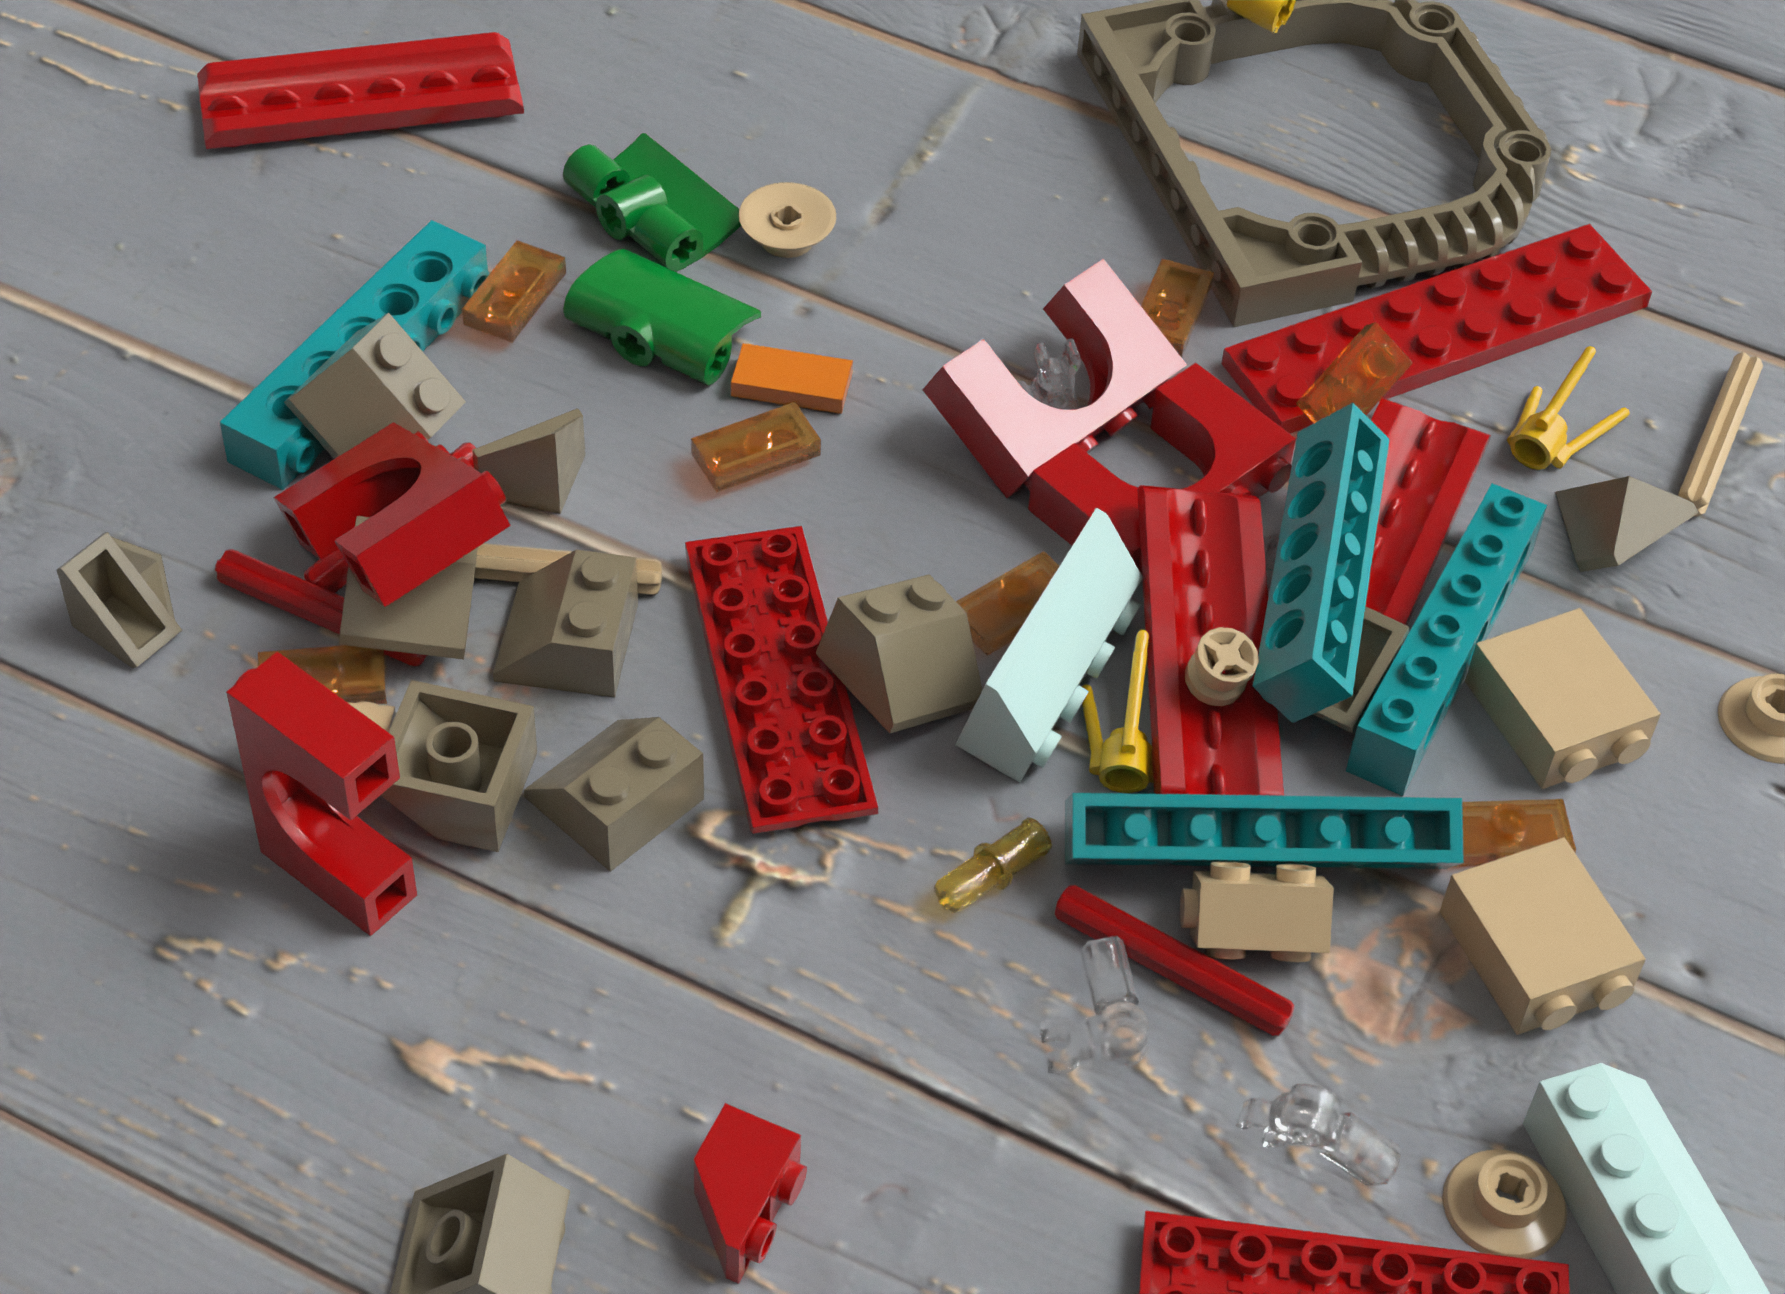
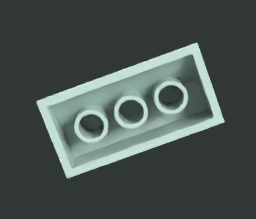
[955,508,1143,783]
[1523,1063,1770,1294]

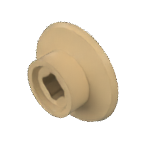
[739,182,836,258]
[1718,674,1785,764]
[1442,1149,1567,1259]

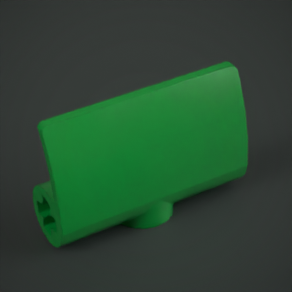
[563,133,741,271]
[563,249,761,385]

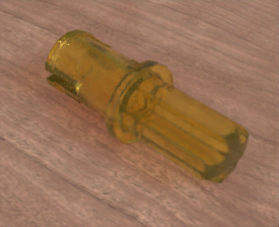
[933,817,1052,913]

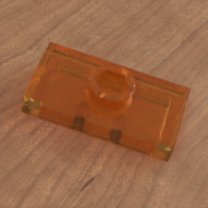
[1141,259,1214,358]
[956,551,1059,655]
[258,645,387,705]
[1454,799,1576,867]

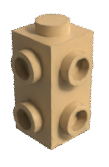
[1180,861,1334,962]

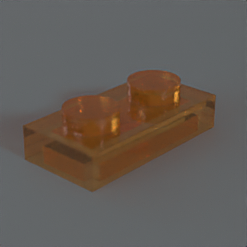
[462,240,566,343]
[1296,322,1413,423]
[691,402,821,493]

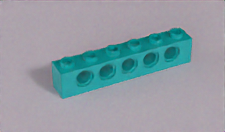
[220,220,490,490]
[1253,403,1390,723]
[1346,483,1547,796]
[1065,793,1464,869]

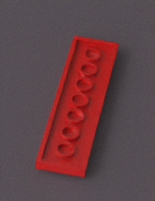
[1221,224,1652,433]

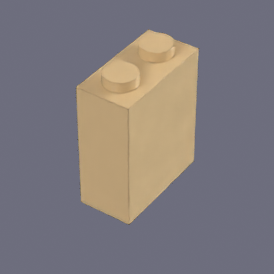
[1465,608,1661,789]
[1439,837,1646,1035]

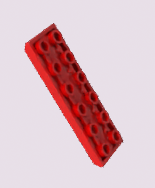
[197,32,524,149]
[1365,398,1491,626]
[1137,485,1284,796]
[685,526,879,834]
[1139,1211,1570,1294]

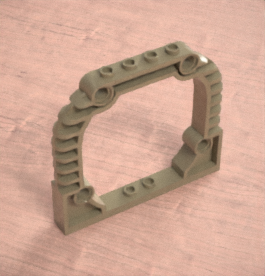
[1077,0,1552,327]

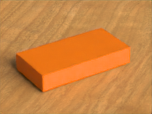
[731,343,853,414]

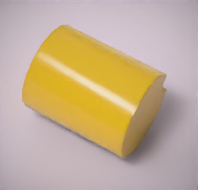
[1227,0,1296,33]

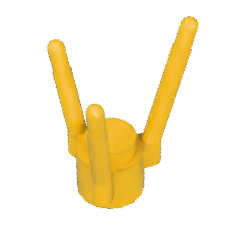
[1507,346,1630,470]
[1082,630,1154,793]

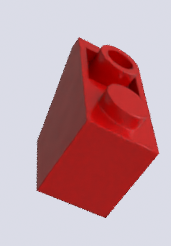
[694,1103,807,1284]

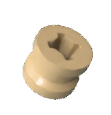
[1185,627,1259,706]

